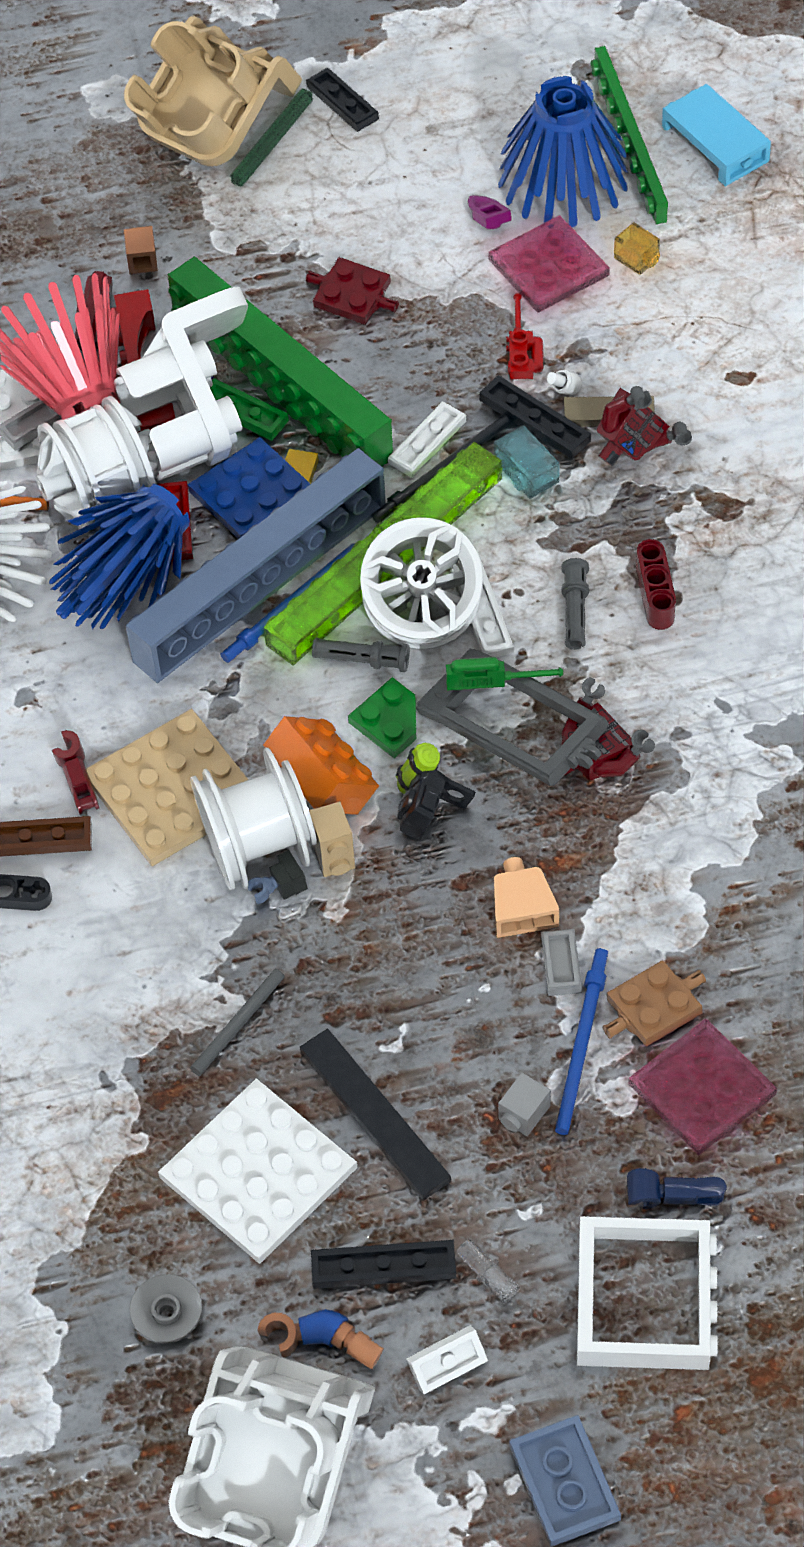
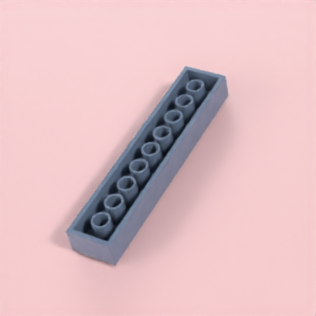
[126,448,386,684]

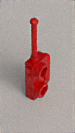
[506,293,544,379]

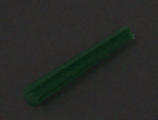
[230,88,313,187]

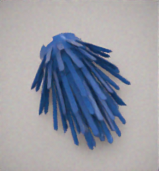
[49,483,190,629]

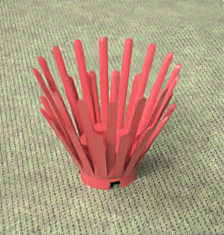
[0,273,121,420]

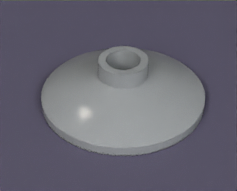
[130,1274,202,1343]

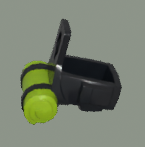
[395,743,476,839]

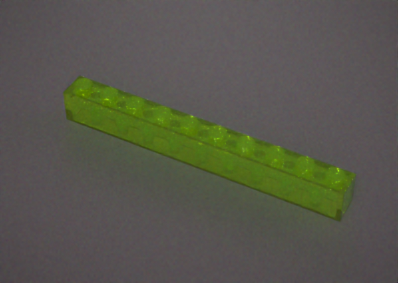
[264,442,502,666]

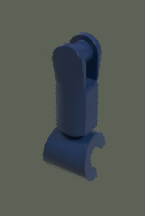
[627,1168,727,1210]

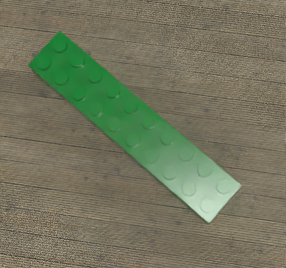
[168,256,393,467]

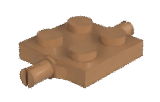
[602,960,706,1047]

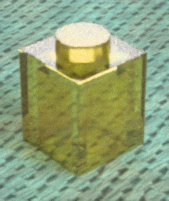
[614,222,660,275]

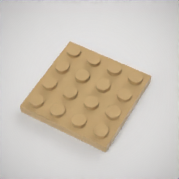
[86,708,248,867]

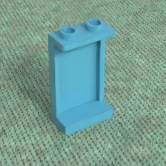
[662,84,771,187]

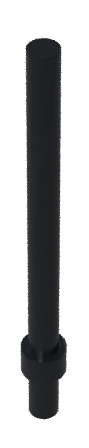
[371,415,511,524]

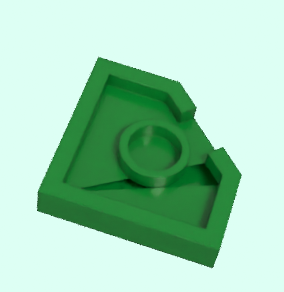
[348,677,417,759]

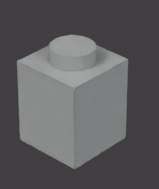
[498,1073,551,1137]

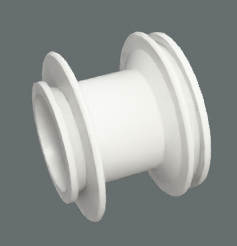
[190,747,317,890]

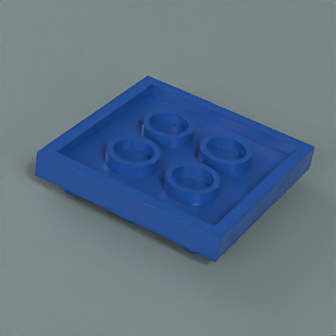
[187,437,310,539]

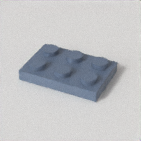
[509,1415,621,1547]

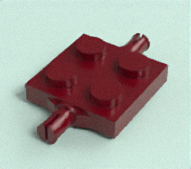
[306,257,399,325]

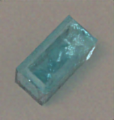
[493,425,560,499]

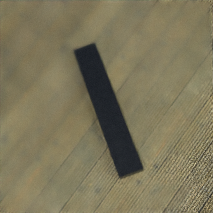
[300,1028,451,1201]

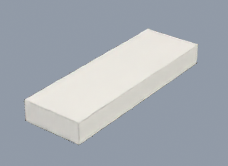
[388,401,466,478]

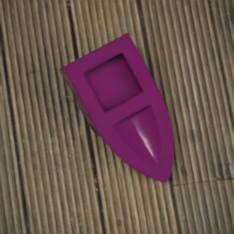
[468,195,512,229]

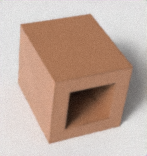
[124,226,158,274]

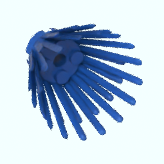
[498,76,628,227]

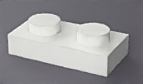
[406,1325,488,1394]

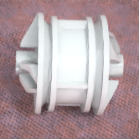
[35,396,158,534]
[361,518,483,649]

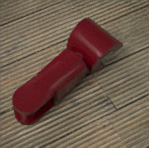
[52,730,100,816]

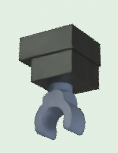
[248,850,308,904]

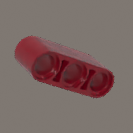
[636,539,676,630]

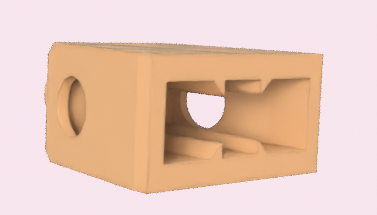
[494,857,559,938]

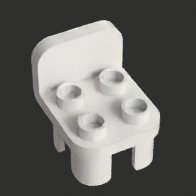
[114,287,248,482]
[169,1347,375,1547]

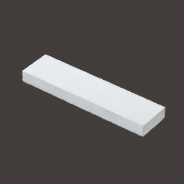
[449,551,514,658]

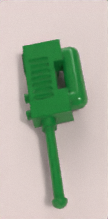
[446,657,564,691]

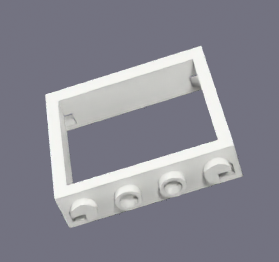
[577,1217,718,1370]

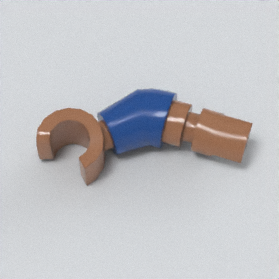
[258,1309,384,1370]

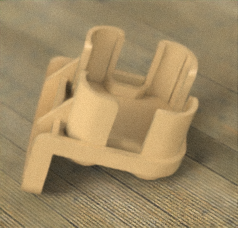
[124,16,302,166]

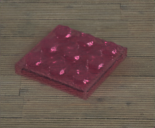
[488,215,610,313]
[628,1019,777,1156]

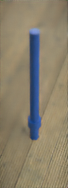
[220,543,361,663]
[555,948,608,1135]

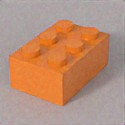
[263,716,379,815]

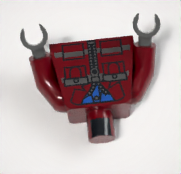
[597,386,692,467]
[562,677,655,780]

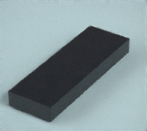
[306,67,379,132]

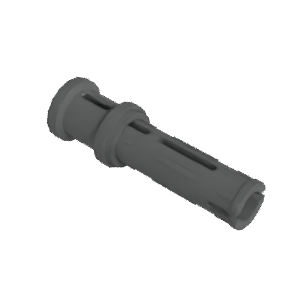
[561,558,589,650]
[312,638,410,672]

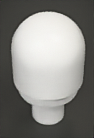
[547,370,582,396]

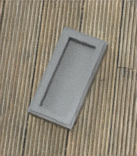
[0,400,62,451]
[541,929,582,996]

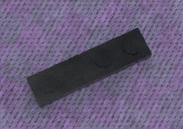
[479,375,591,459]
[311,1240,457,1289]

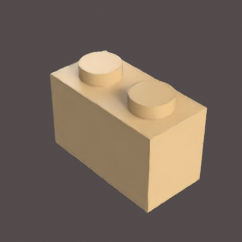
[309,801,355,877]

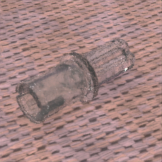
[457,1239,520,1303]

